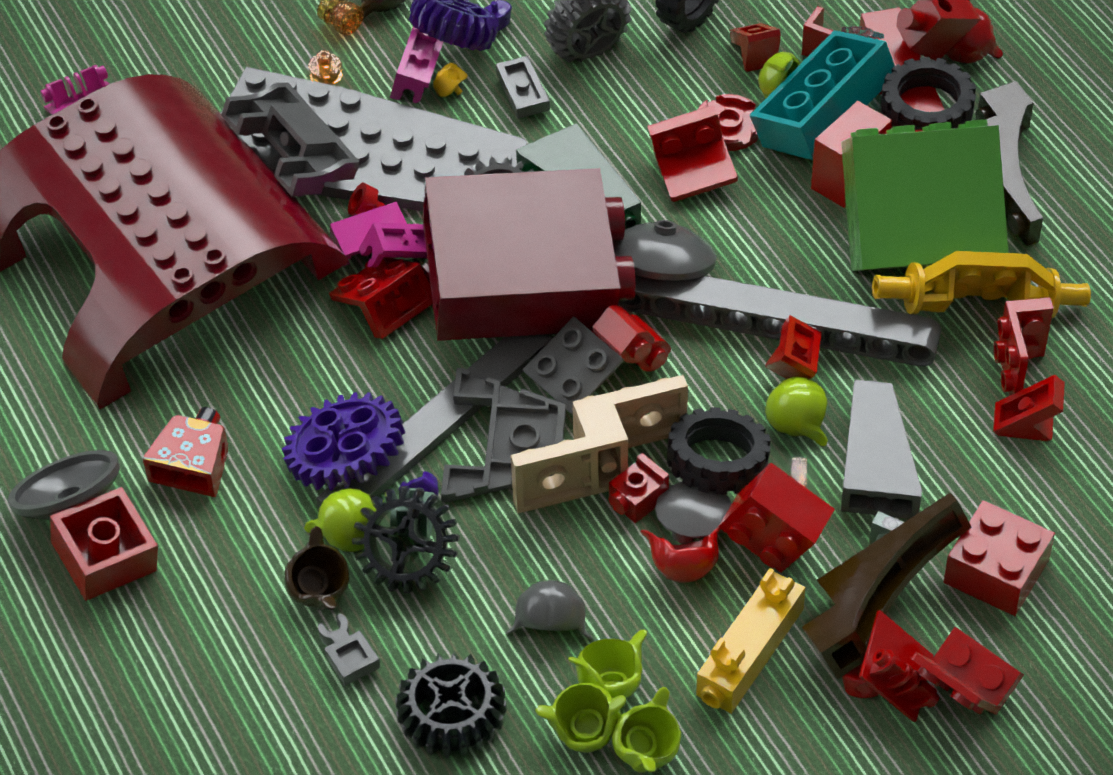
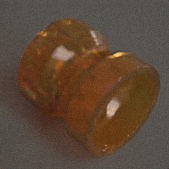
[317,0,364,36]

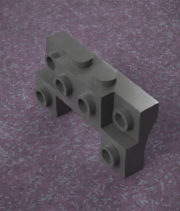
[221,82,360,197]

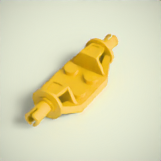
[872,251,1091,319]

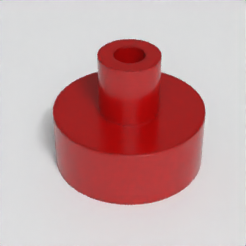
[348,182,385,216]

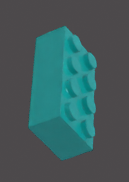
[749,30,895,160]

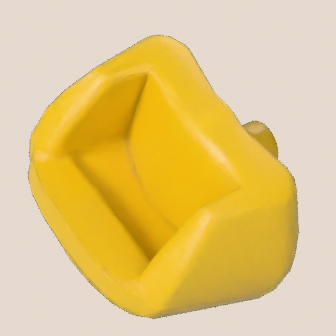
[433,63,468,97]

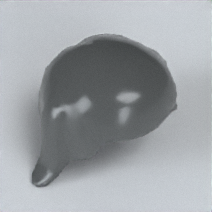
[505,580,593,640]

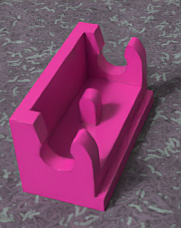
[390,26,444,103]
[330,202,407,266]
[359,222,427,267]

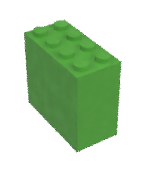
[841,119,1008,271]

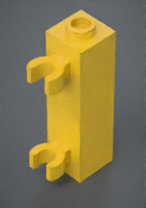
[696,568,806,714]

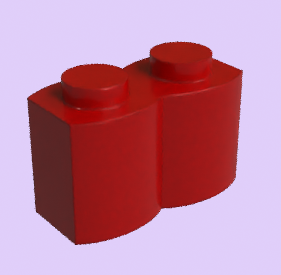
[593,305,671,372]

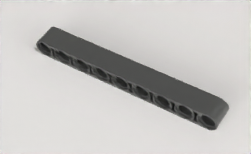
[617,275,941,366]

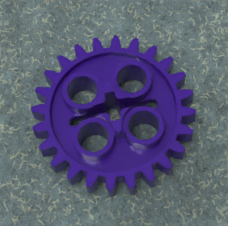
[282,392,405,491]

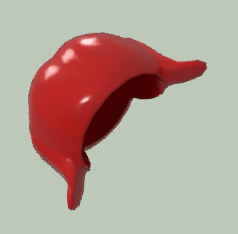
[945,7,1003,64]
[640,527,721,583]

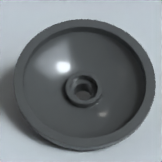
[613,220,717,281]
[8,450,120,520]

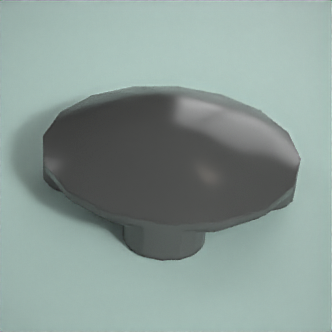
[655,482,731,544]

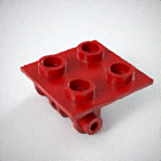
[859,610,939,722]

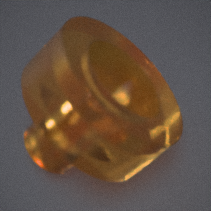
[308,50,343,85]

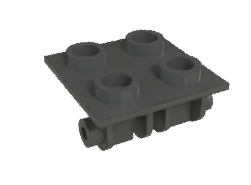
[523,316,624,415]

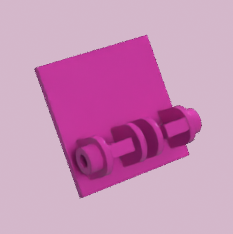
[40,65,109,115]

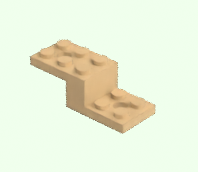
[511,375,688,514]

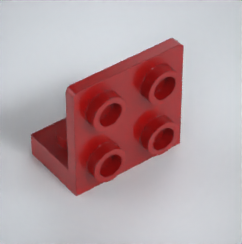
[647,105,738,202]
[329,257,432,339]
[993,297,1054,395]
[911,627,1024,715]

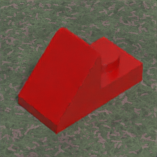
[729,23,781,72]
[765,315,821,379]
[993,375,1065,441]

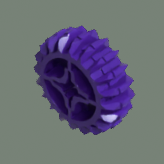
[408,0,500,51]

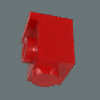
[608,453,669,524]

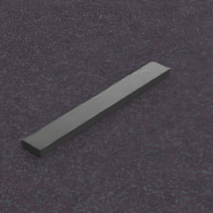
[316,334,552,507]

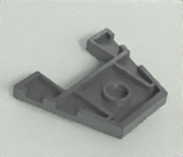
[441,368,566,502]

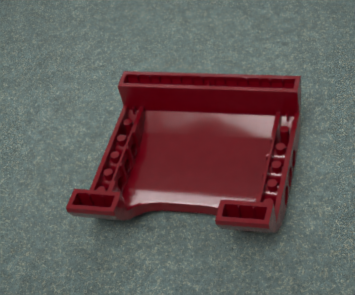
[0,74,349,410]

